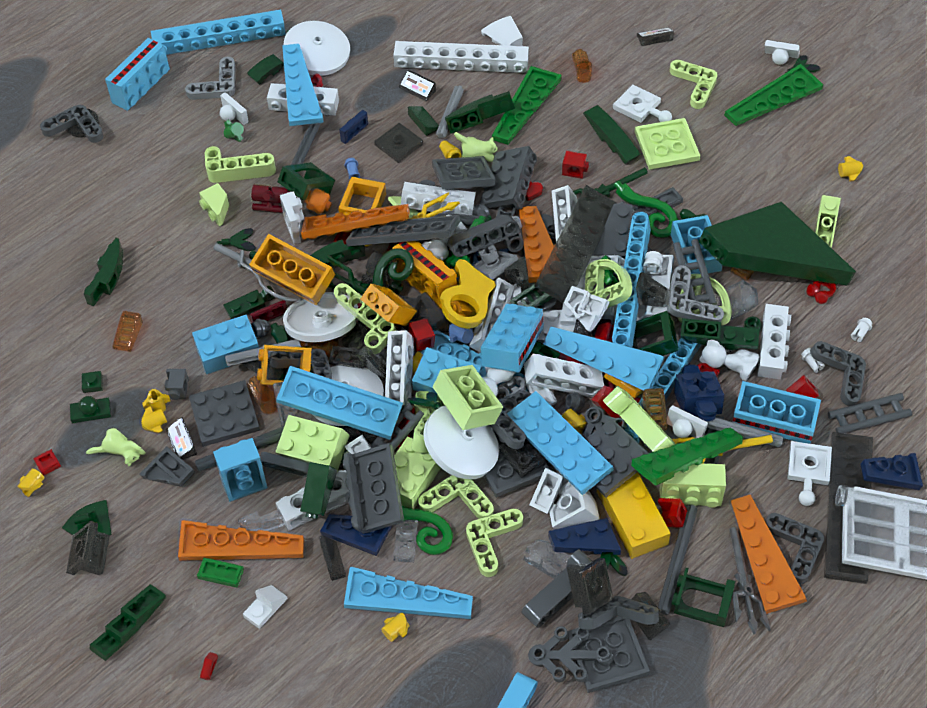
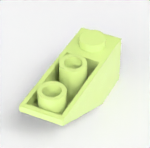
[815,195,841,248]

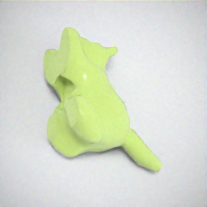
[454,132,498,162]
[86,428,146,466]

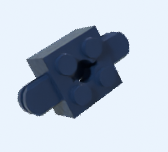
[674,365,724,422]

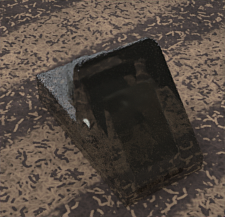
[504,257,529,292]
[342,320,371,355]

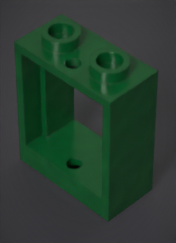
[632,311,679,356]

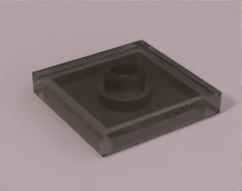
[374,123,423,163]

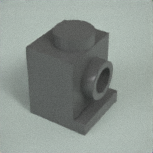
[165,369,189,400]

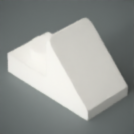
[529,468,564,514]
[243,585,288,629]

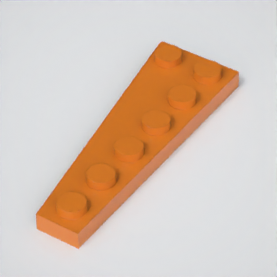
[301,204,410,239]
[519,206,566,283]
[731,494,807,614]
[178,520,304,561]

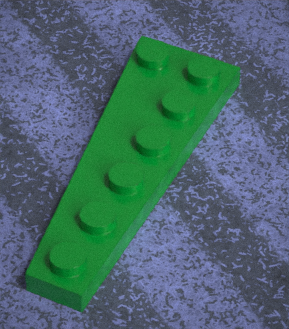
[724,64,824,126]
[492,66,562,145]
[631,427,743,486]

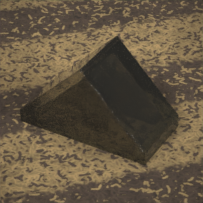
[636,272,670,307]

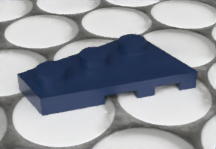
[861,453,923,490]
[320,514,393,556]
[548,518,621,555]

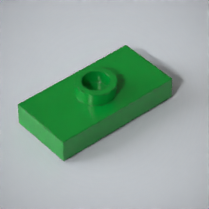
[197,558,244,588]

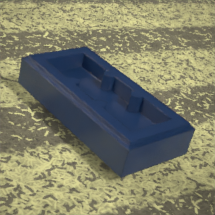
[339,110,368,144]

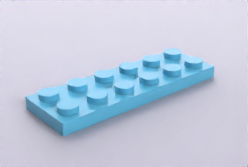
[276,366,403,440]
[507,391,614,495]

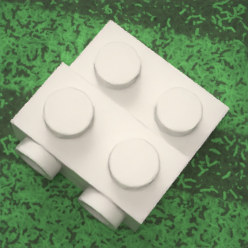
[280,191,304,245]

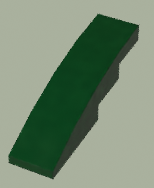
[583,105,640,164]
[90,584,166,661]

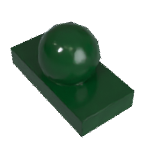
[70,396,111,423]

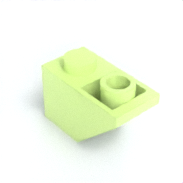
[199,183,229,226]

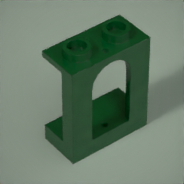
[277,162,335,200]
[671,568,736,627]

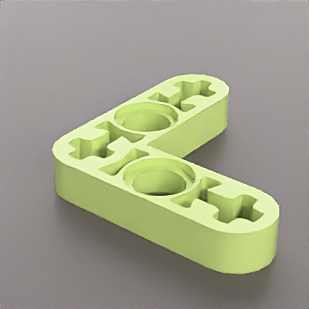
[670,60,717,109]
[418,475,494,519]
[466,509,523,577]

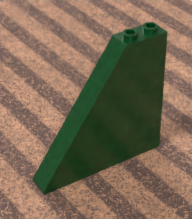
[699,202,856,286]

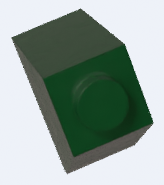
[300,462,337,519]

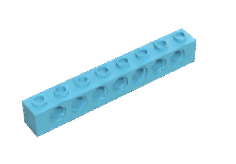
[151,10,286,55]

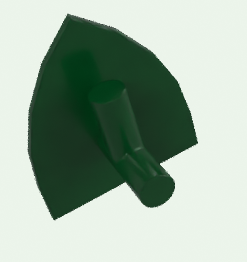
[62,500,112,539]

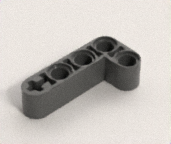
[447,215,524,257]
[521,550,596,628]

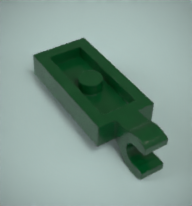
[223,286,275,320]

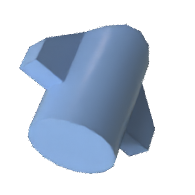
[449,323,473,344]

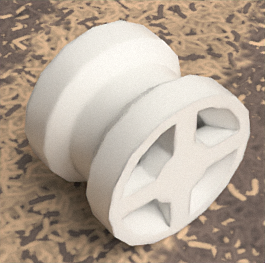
[643,251,663,274]

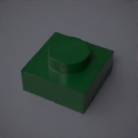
[82,371,103,393]

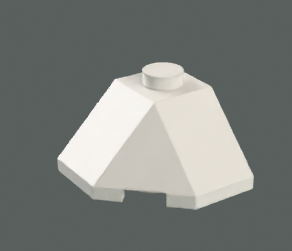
[549,482,600,529]

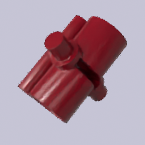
[251,184,290,213]

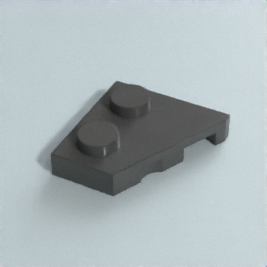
[140,446,195,487]

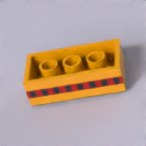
[249,234,336,305]
[392,241,457,311]

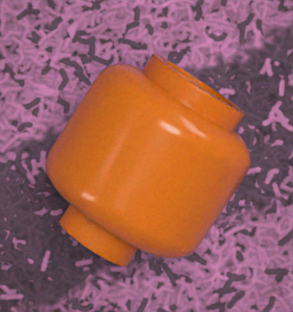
[304,188,332,215]

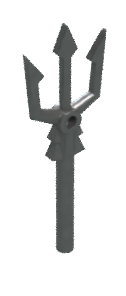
[729,527,771,634]

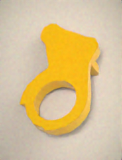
[440,259,496,329]

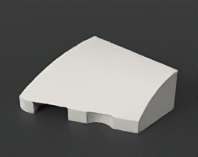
[481,16,523,46]
[564,286,610,332]

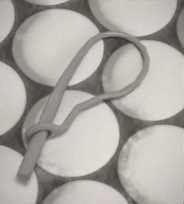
[214,243,302,301]

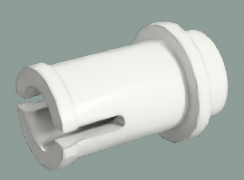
[851,318,872,342]
[801,348,825,373]

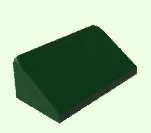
[408,106,439,136]

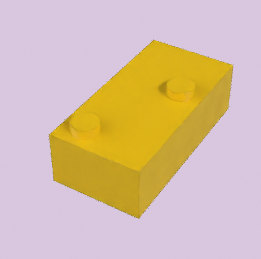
[597,472,671,559]

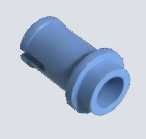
[344,158,360,180]

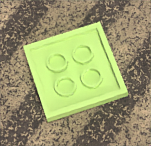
[634,118,700,170]

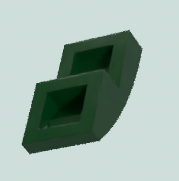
[247,54,284,85]

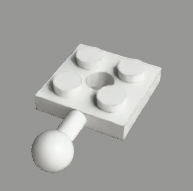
[613,85,672,123]
[787,441,832,506]

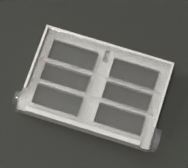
[835,485,927,580]

